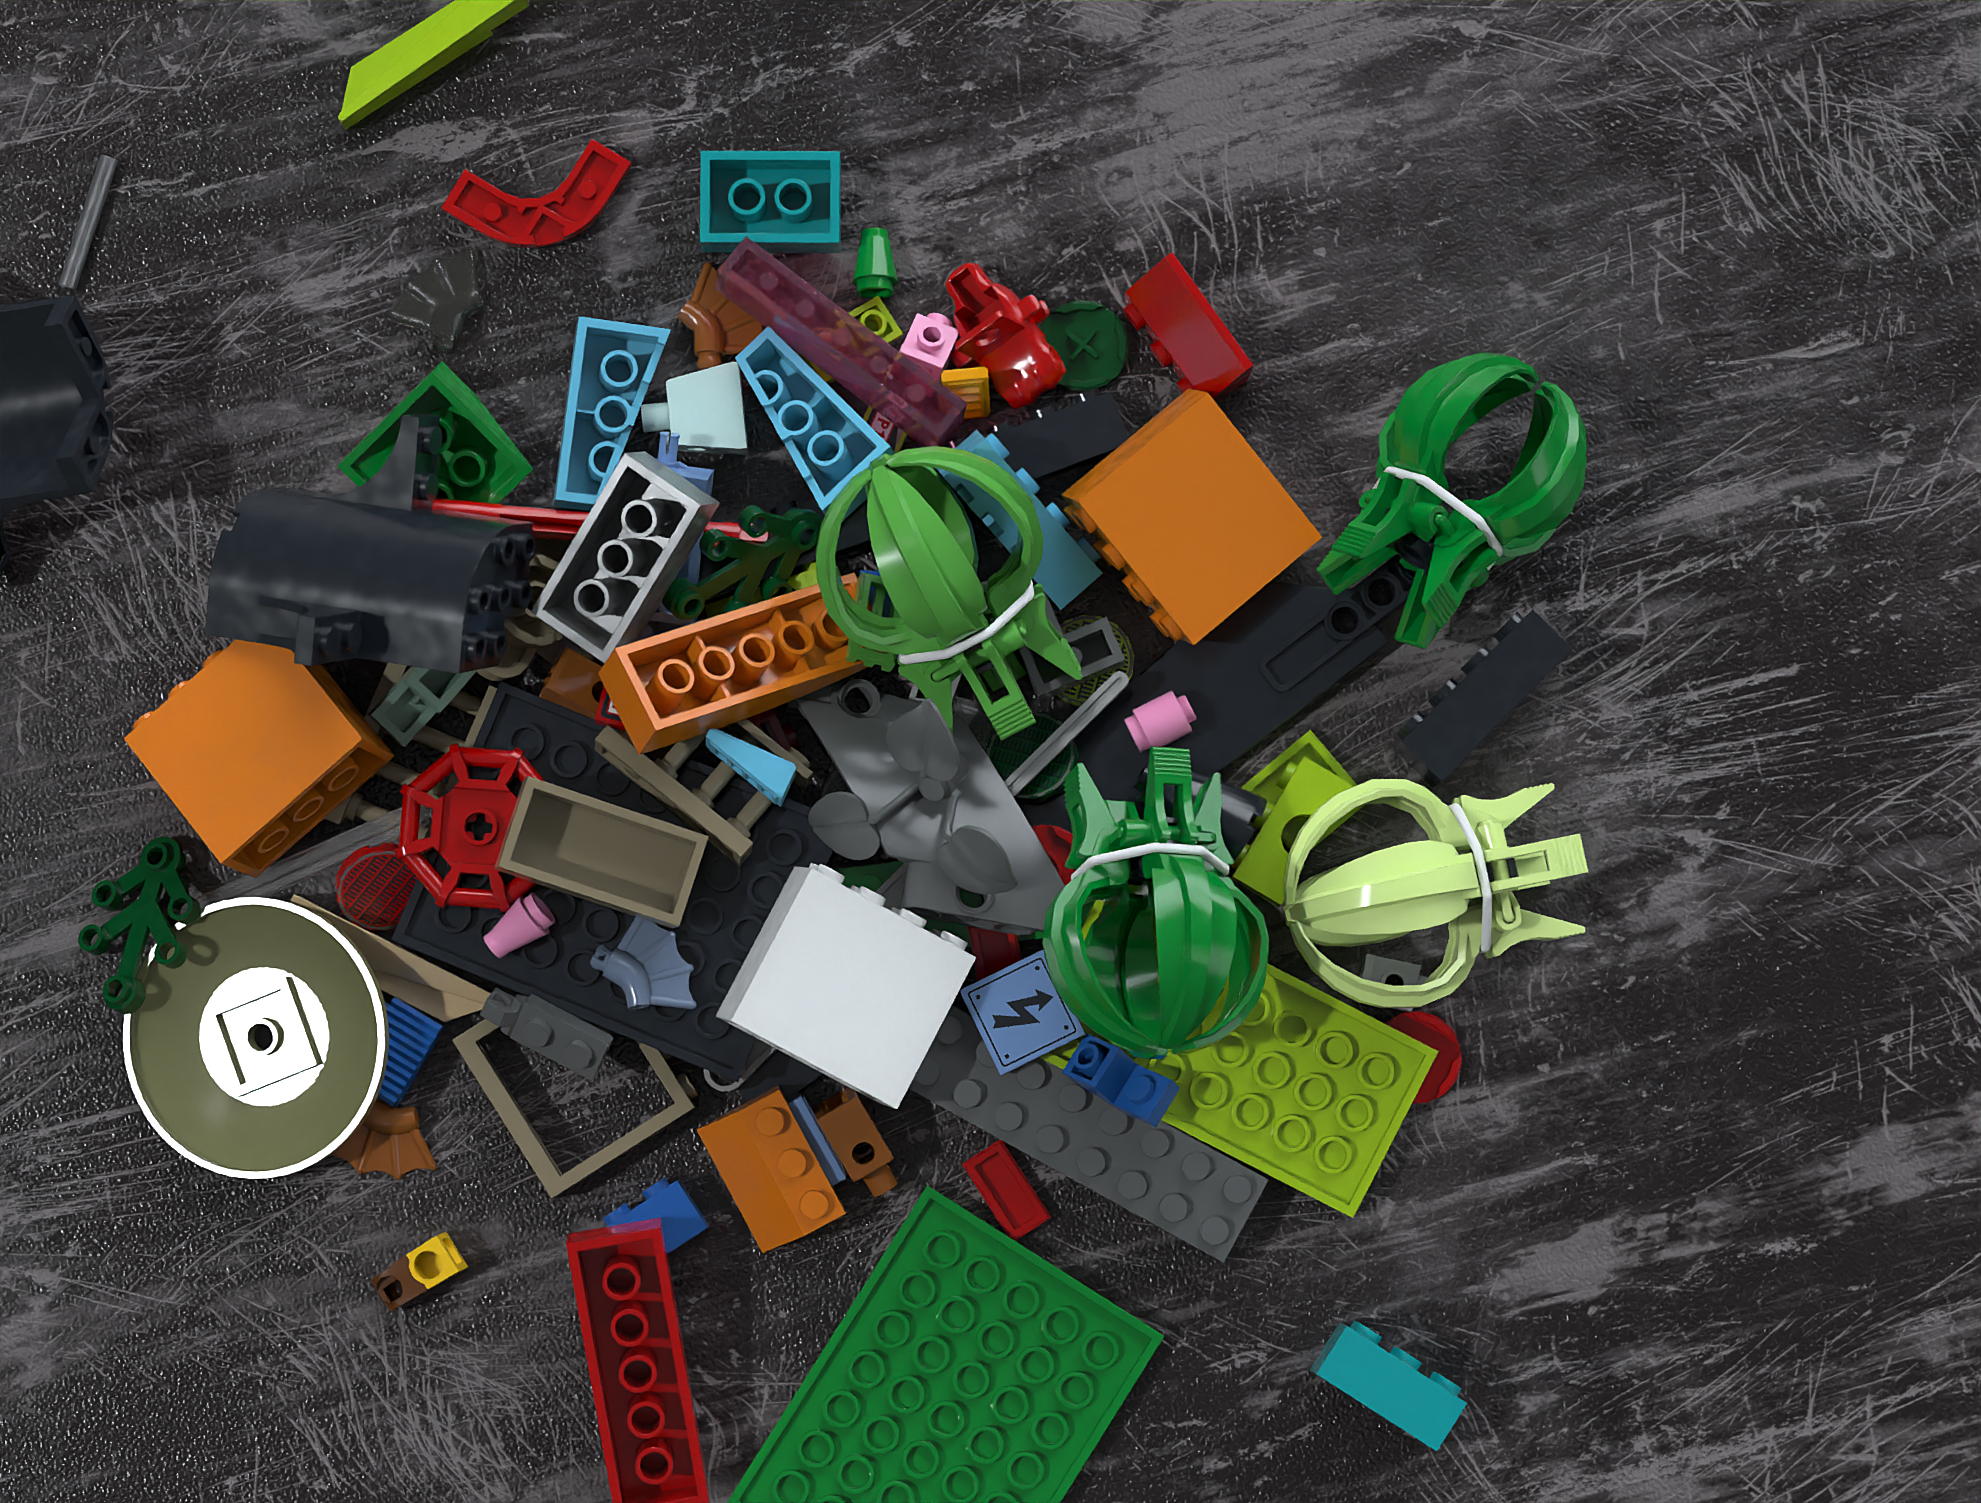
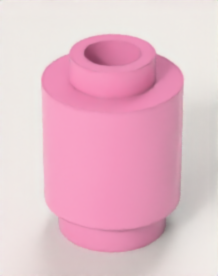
[1124,690,1197,753]

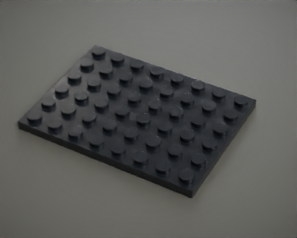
[391,681,834,1083]

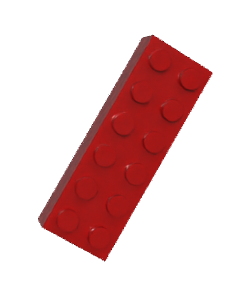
[566,1217,709,1503]

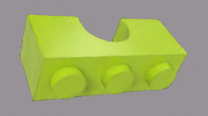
[1230,756,1352,907]

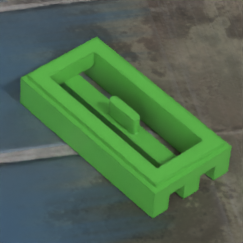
[846,572,902,672]

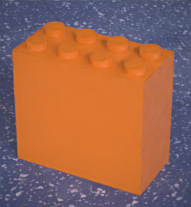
[1061,389,1322,645]
[124,640,394,878]

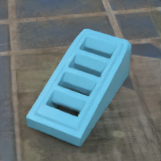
[706,728,796,807]

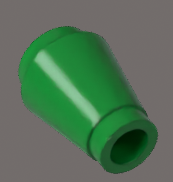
[852,228,898,299]

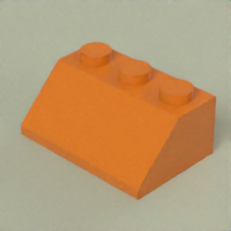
[697,1085,846,1253]

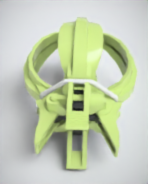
[1282,779,1588,1008]

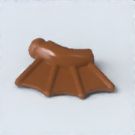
[677,262,764,370]
[330,1097,437,1180]

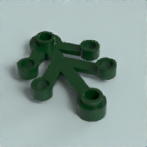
[662,505,822,620]
[78,836,201,1014]

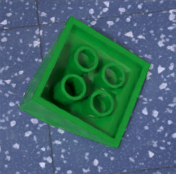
[337,361,533,503]

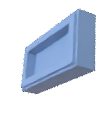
[786,1092,847,1186]

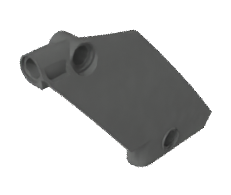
[785,679,1065,935]

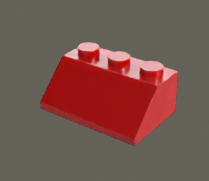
[1122,252,1253,403]

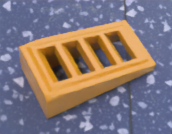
[941,367,990,421]

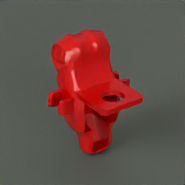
[945,262,1066,409]

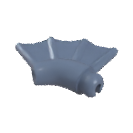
[590,917,697,1009]

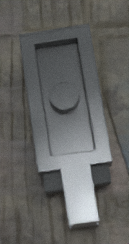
[480,988,614,1081]

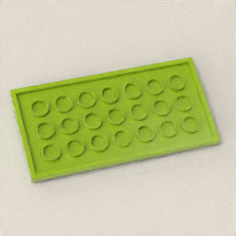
[1039,900,1439,1218]

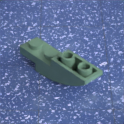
[367,666,476,747]

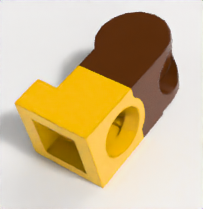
[370,1232,468,1312]

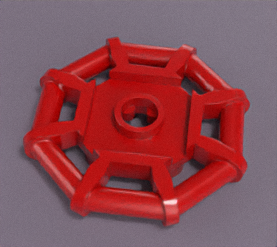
[394,743,546,913]

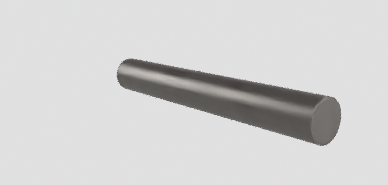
[58,155,118,291]

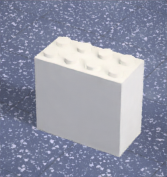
[716,863,976,1109]

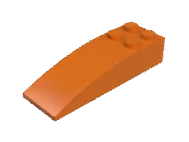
[598,573,884,755]

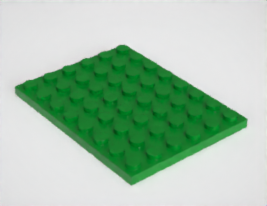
[727,1185,1164,1503]

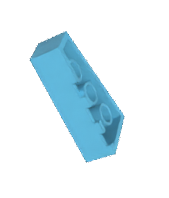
[553,316,671,511]
[735,326,895,522]
[936,430,1102,610]

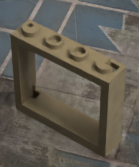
[452,995,699,1198]

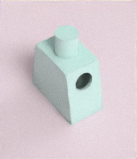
[641,361,749,455]

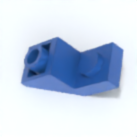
[1062,1033,1180,1128]

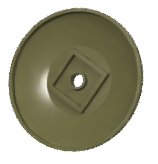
[123,897,389,1179]

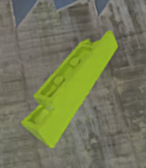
[338,0,530,130]

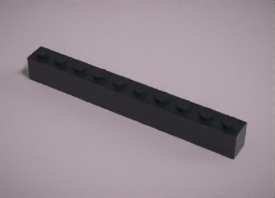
[698,389,1128,605]

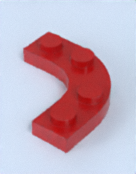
[441,139,632,248]

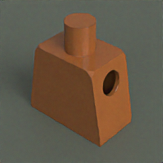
[537,647,604,719]
[812,1087,898,1197]

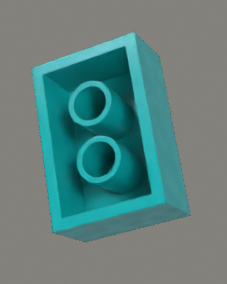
[700,151,841,253]
[1310,1320,1467,1451]

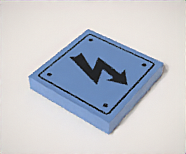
[959,949,1086,1075]

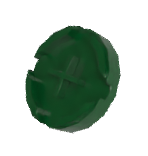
[1040,300,1129,393]

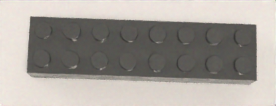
[908,1005,1269,1263]

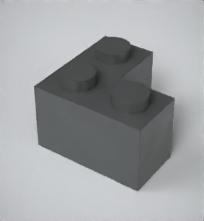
[1017,593,1125,702]

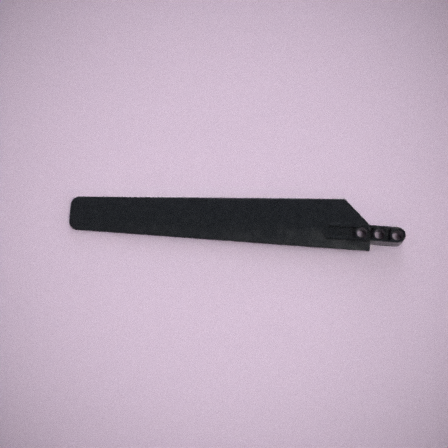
[731,554,1414,1102]

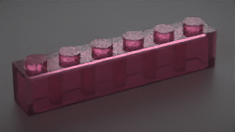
[715,236,967,447]

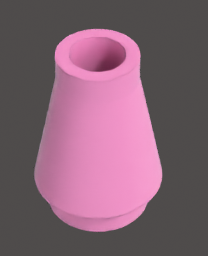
[483,893,555,959]

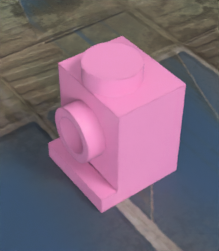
[893,313,959,392]

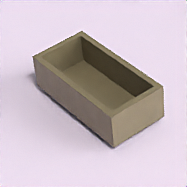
[494,776,709,929]

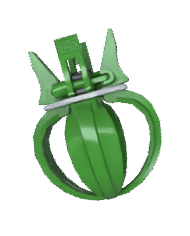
[816,446,1083,741]

